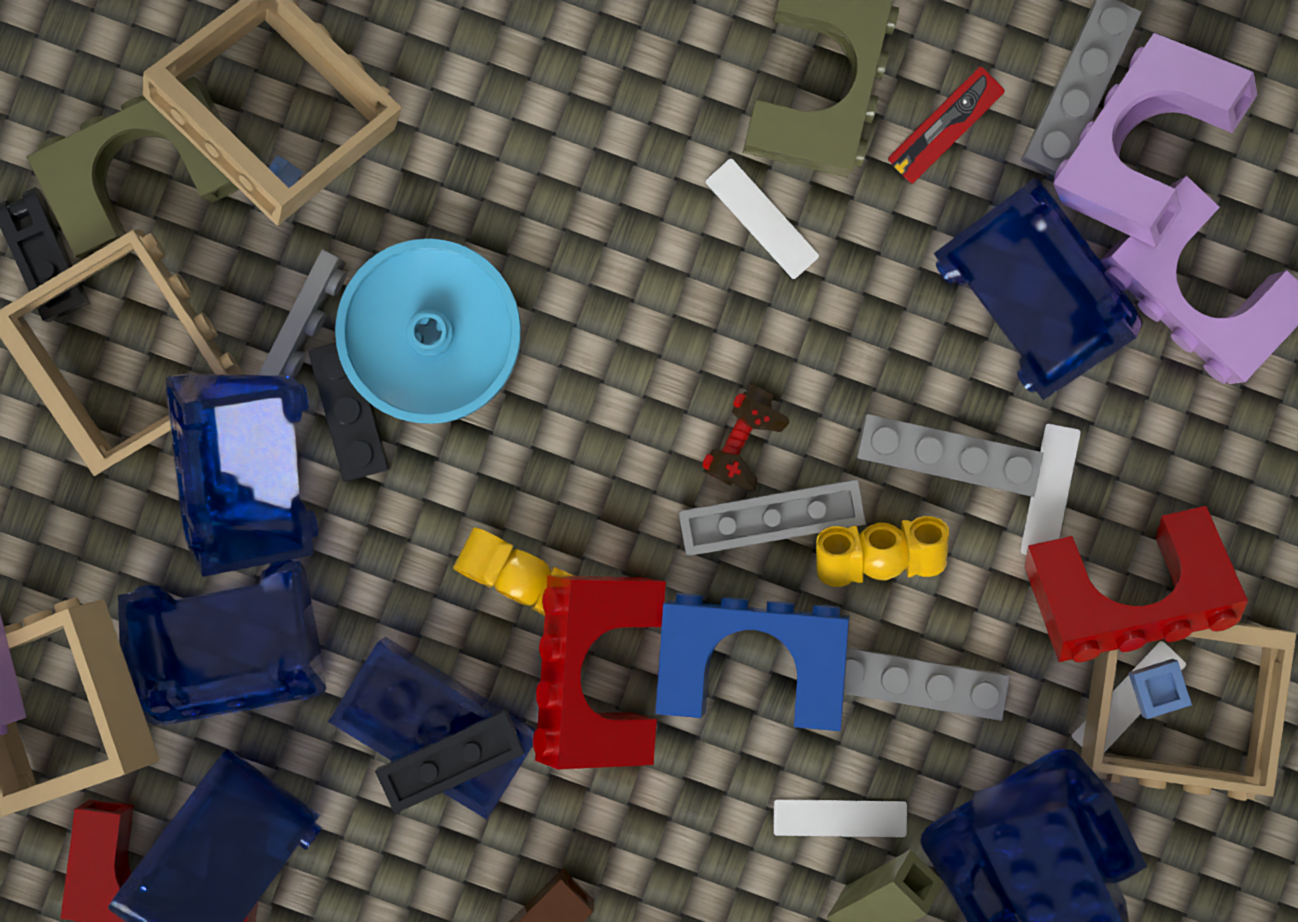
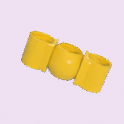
[816,516,949,587]
[453,527,574,616]

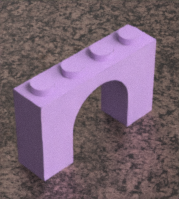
[1053,33,1257,248]
[1099,176,1298,384]

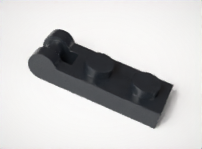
[0,187,90,322]

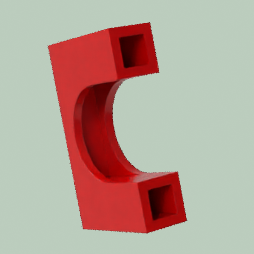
[1024,506,1248,662]
[533,575,666,770]
[60,799,269,922]

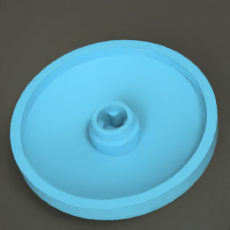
[335,239,522,424]

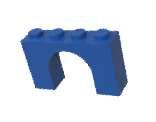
[655,593,850,731]

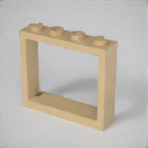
[143,0,402,226]
[0,229,243,476]
[0,597,160,817]
[1080,623,1297,801]

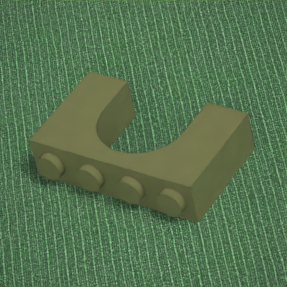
[742,0,899,178]
[26,76,240,259]
[827,849,944,922]

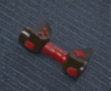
[703,384,789,491]

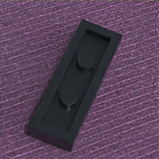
[308,343,390,482]
[375,709,525,814]

